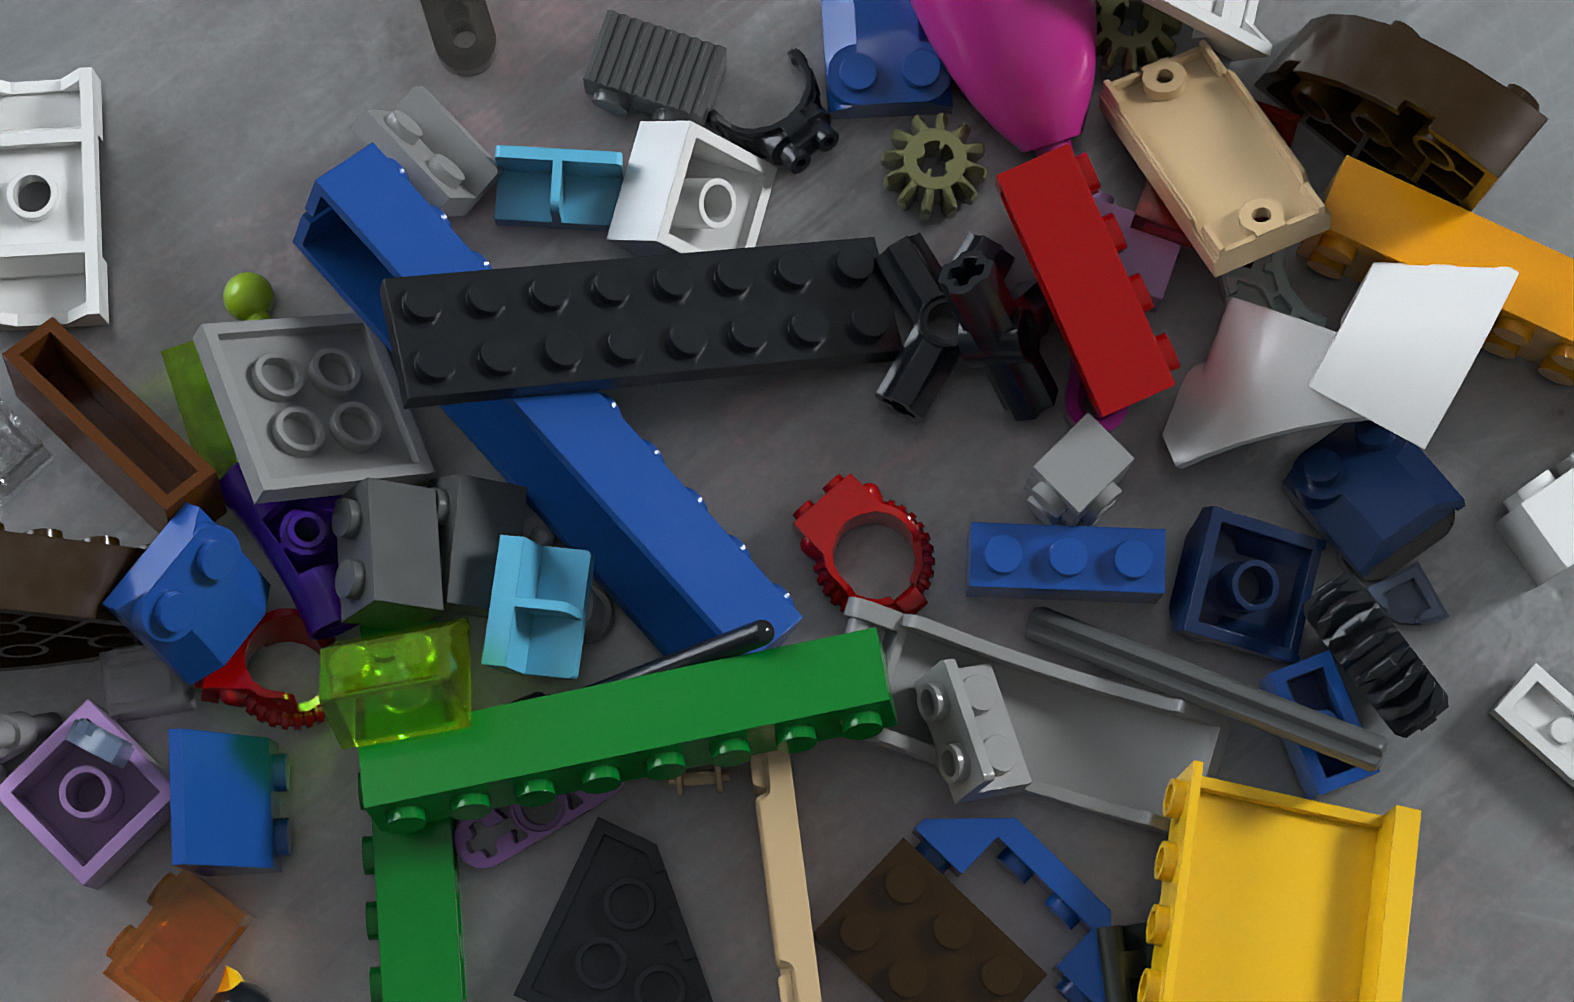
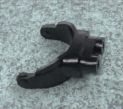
[708,48,839,174]

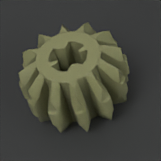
[1096,0,1182,77]
[881,112,987,221]

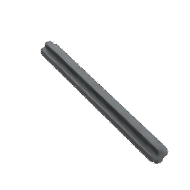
[1024,607,1389,772]

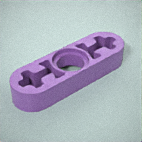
[454,782,625,868]

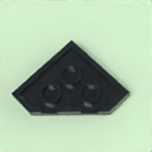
[514,817,713,1002]

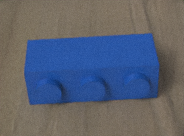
[965,522,1166,604]

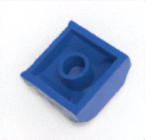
[821,0,953,120]
[103,502,271,685]

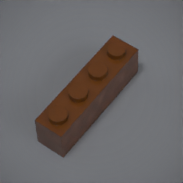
[2,317,227,534]

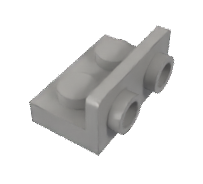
[350,86,503,216]
[914,658,1032,804]

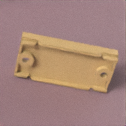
[1098,39,1331,278]
[749,750,822,1002]

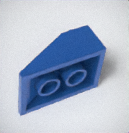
[168,728,292,877]

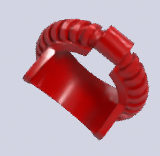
[792,473,935,615]
[194,608,355,730]

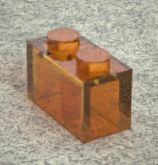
[103,869,256,1002]

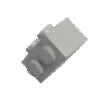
[1023,413,1135,526]

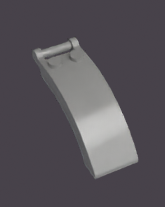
[843,597,1234,836]

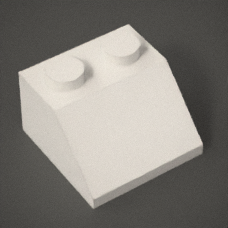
[606,121,778,257]

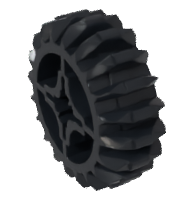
[1303,572,1449,738]

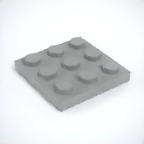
[192,313,435,504]

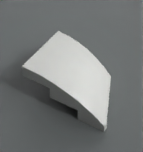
[1308,262,1519,449]

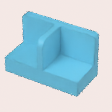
[494,145,625,232]
[481,535,595,680]

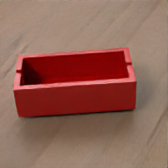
[995,143,1181,418]

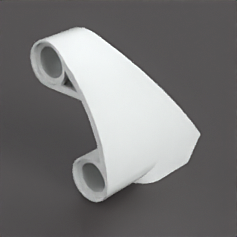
[1162,297,1369,469]

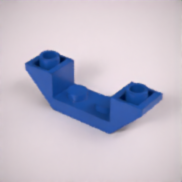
[912,818,1111,1002]

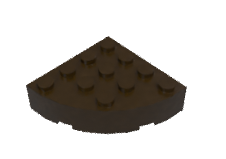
[1254,14,1548,212]
[0,522,151,672]

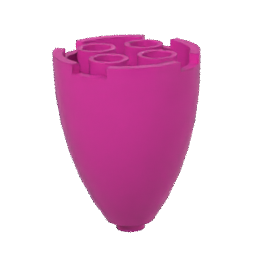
[910,0,1097,157]

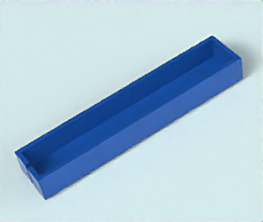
[292,142,803,656]

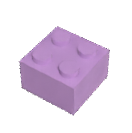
[0,699,171,890]

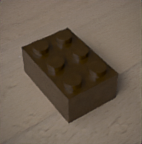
[813,837,1048,1002]

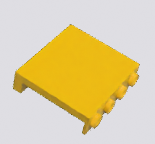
[1137,760,1422,1002]

